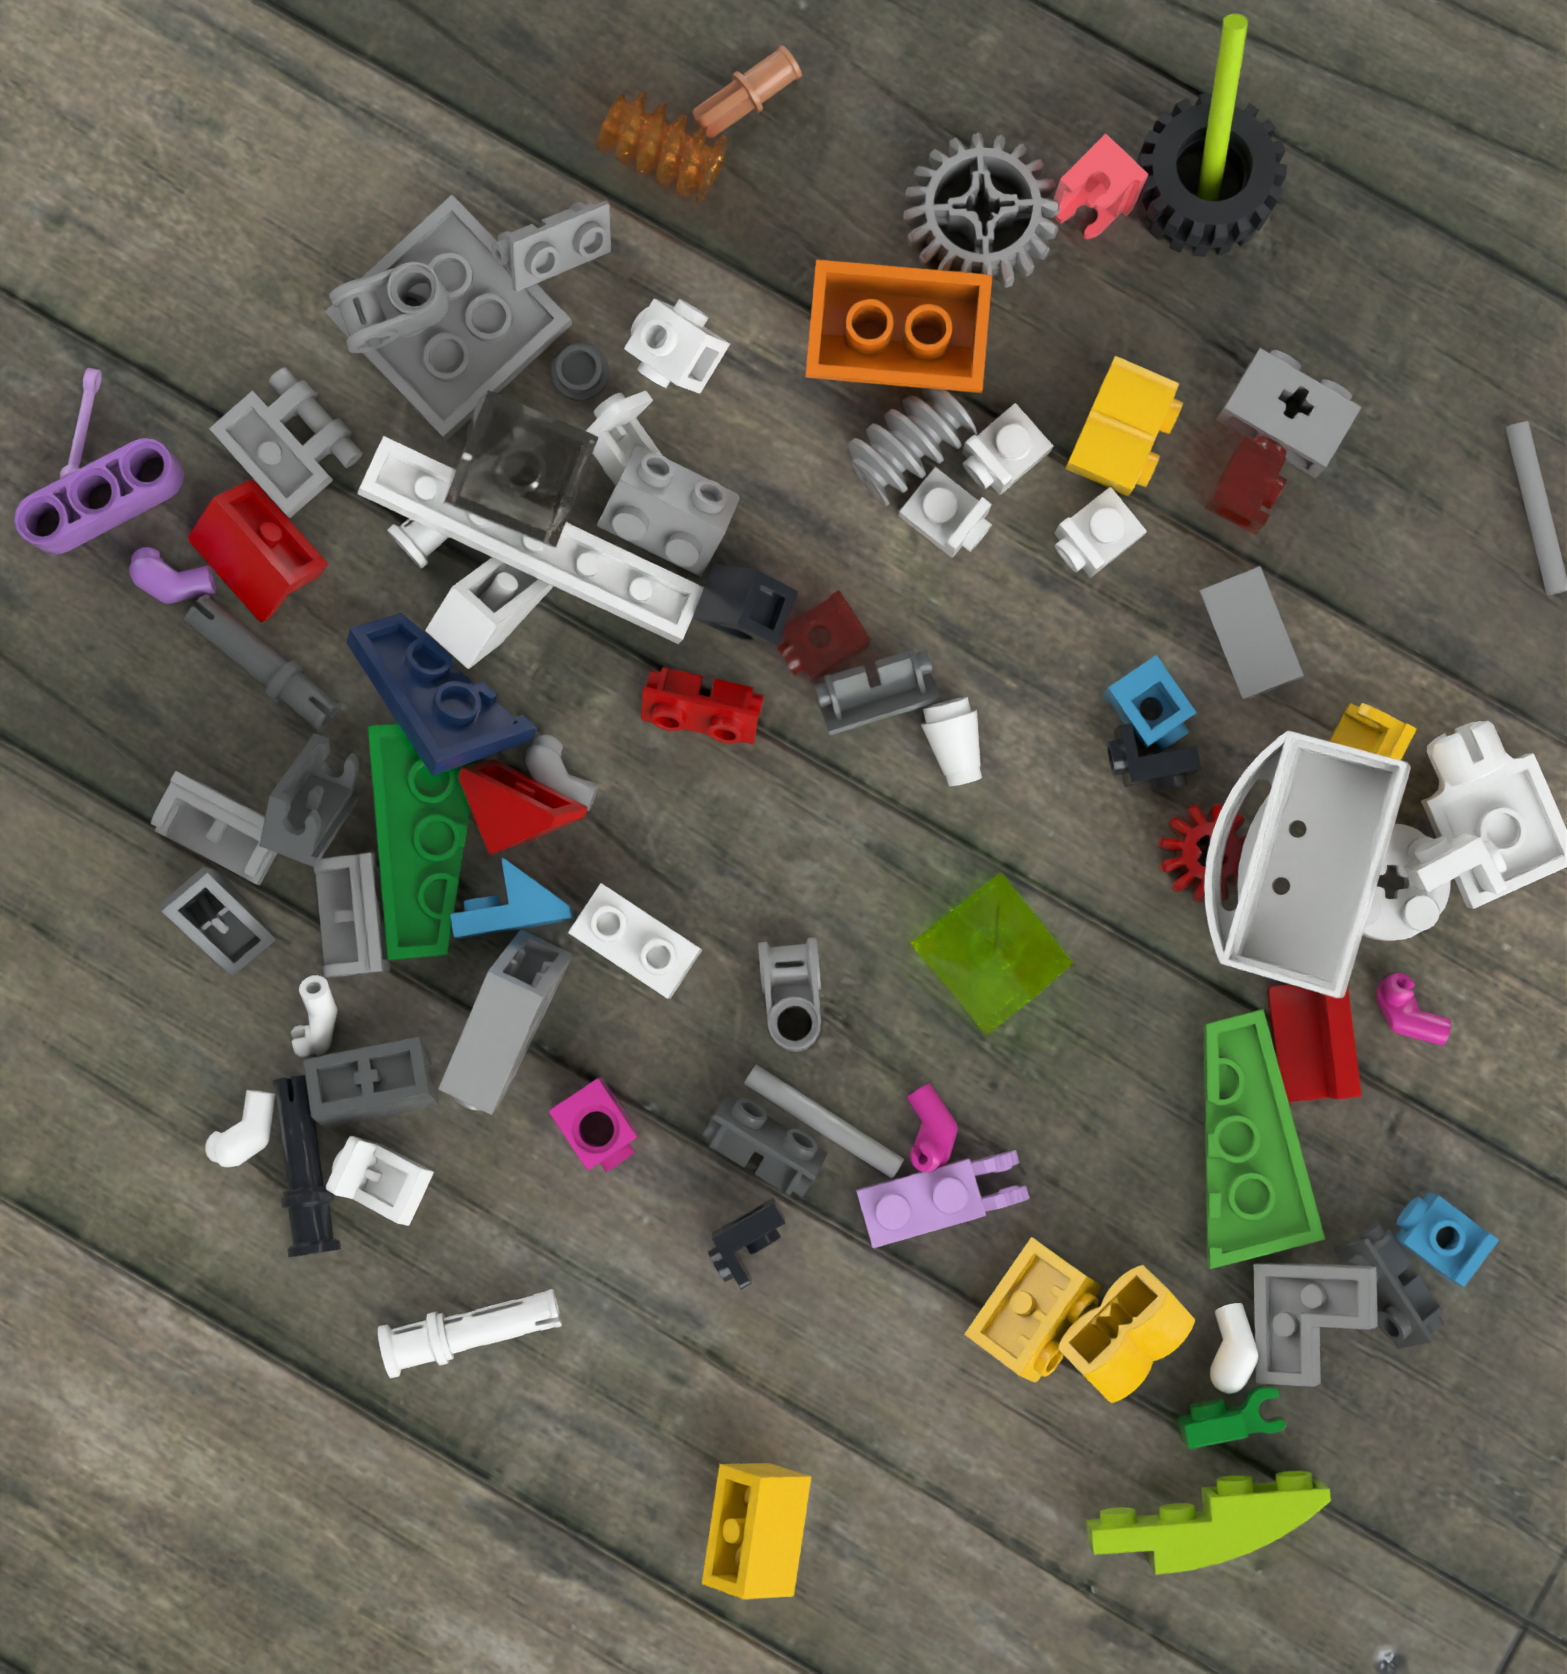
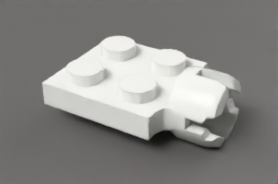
[1421,721,1567,909]

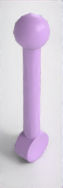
[60,368,102,479]

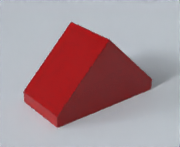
[459,759,588,855]

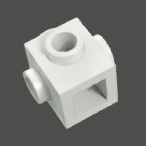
[624,298,730,393]

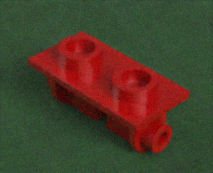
[641,667,764,745]

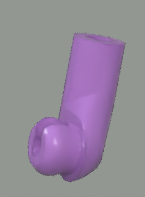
[129,547,216,604]

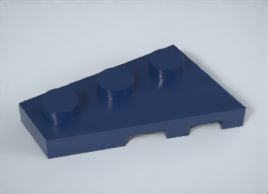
[346,613,537,776]

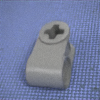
[329,261,450,353]
[758,937,821,1052]

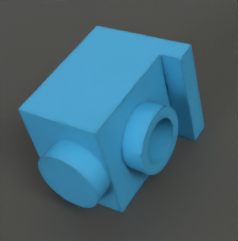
[1102,655,1197,752]
[1394,1192,1499,1288]

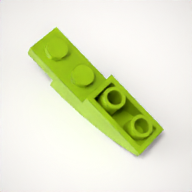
[1086,1471,1331,1575]

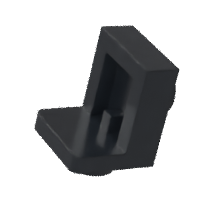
[1107,723,1201,792]

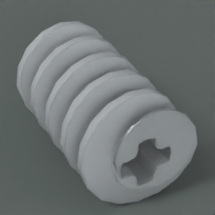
[848,388,977,507]

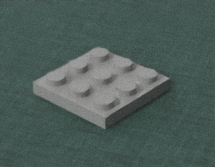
[325,195,572,441]

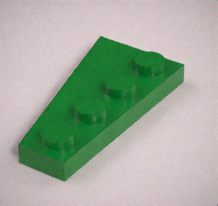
[368,724,478,961]

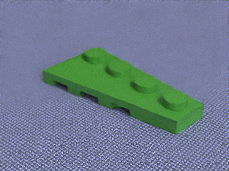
[1203,1009,1325,1269]

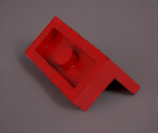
[188,478,328,623]
[1267,984,1362,1103]

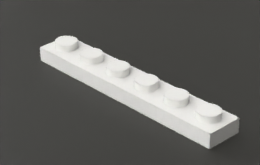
[357,436,704,644]

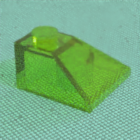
[909,872,1073,1036]

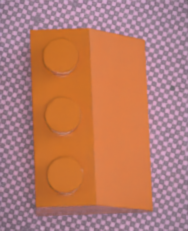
[805,259,992,393]

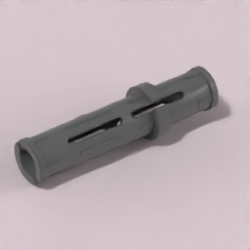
[184,594,342,732]

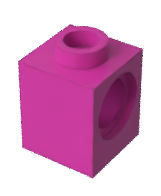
[548,1077,640,1172]

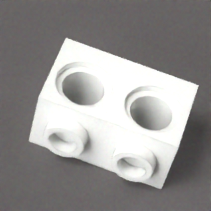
[568,883,702,999]

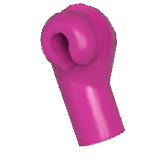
[1376,972,1451,1046]
[906,1081,958,1173]

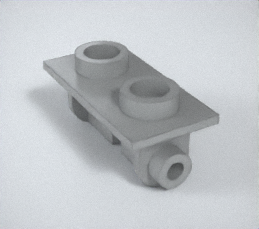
[491,200,611,292]

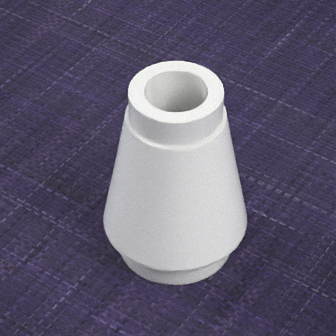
[920,697,982,786]

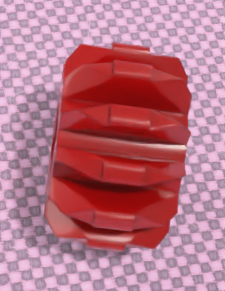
[1157,803,1247,903]

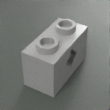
[1216,348,1362,478]

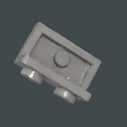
[597,445,740,577]

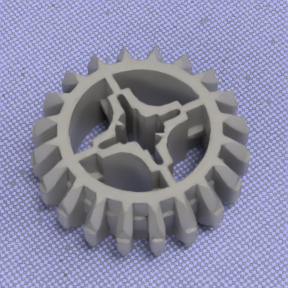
[903,132,1060,288]

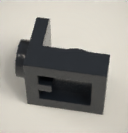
[708,1197,786,1290]

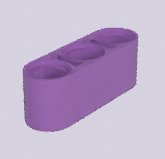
[14,438,184,554]

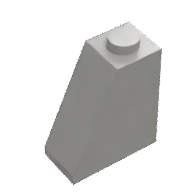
[438,929,573,1115]

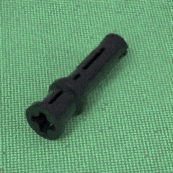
[273,1075,341,1257]

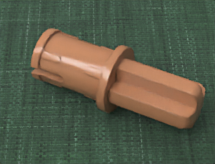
[692,45,802,138]

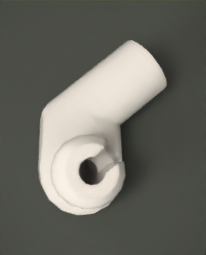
[291,975,338,1057]
[205,1090,276,1167]
[1210,1303,1259,1394]

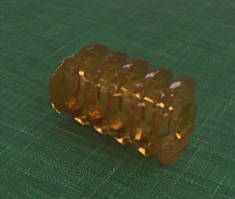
[596,90,728,204]

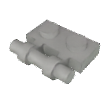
[209,367,363,518]

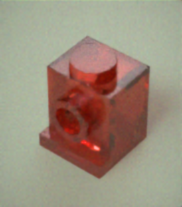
[1204,437,1287,535]
[776,590,871,684]

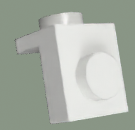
[581,390,662,486]
[1403,833,1507,895]
[326,1136,434,1226]

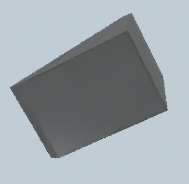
[158,867,277,977]

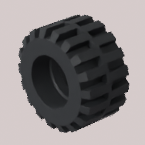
[1136,93,1287,257]

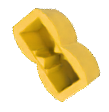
[1065,356,1183,497]
[1058,1265,1195,1403]

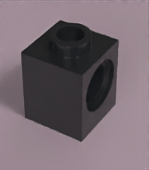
[693,563,798,646]

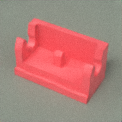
[1053,133,1148,239]

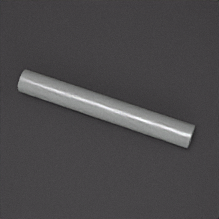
[1505,421,1567,596]
[744,1064,904,1179]

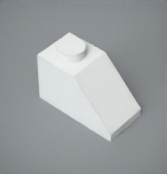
[425,557,553,669]

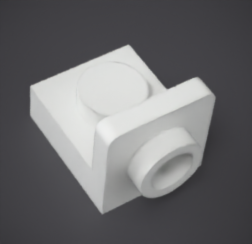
[962,403,1053,495]
[898,467,992,558]
[1054,486,1147,578]

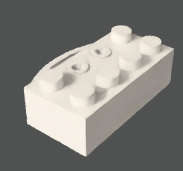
[1204,731,1411,998]

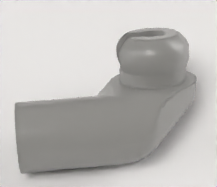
[525,734,598,811]

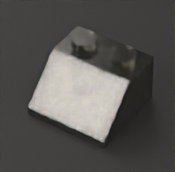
[443,390,599,548]

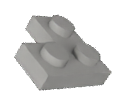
[1254,1262,1377,1387]

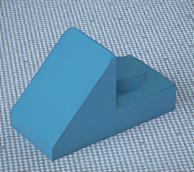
[450,858,576,939]

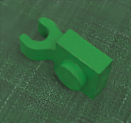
[1176,1385,1286,1449]

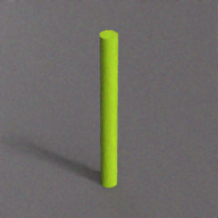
[1197,14,1248,201]

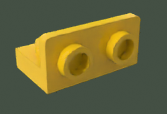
[964,1237,1102,1383]

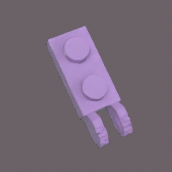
[856,1150,1030,1248]

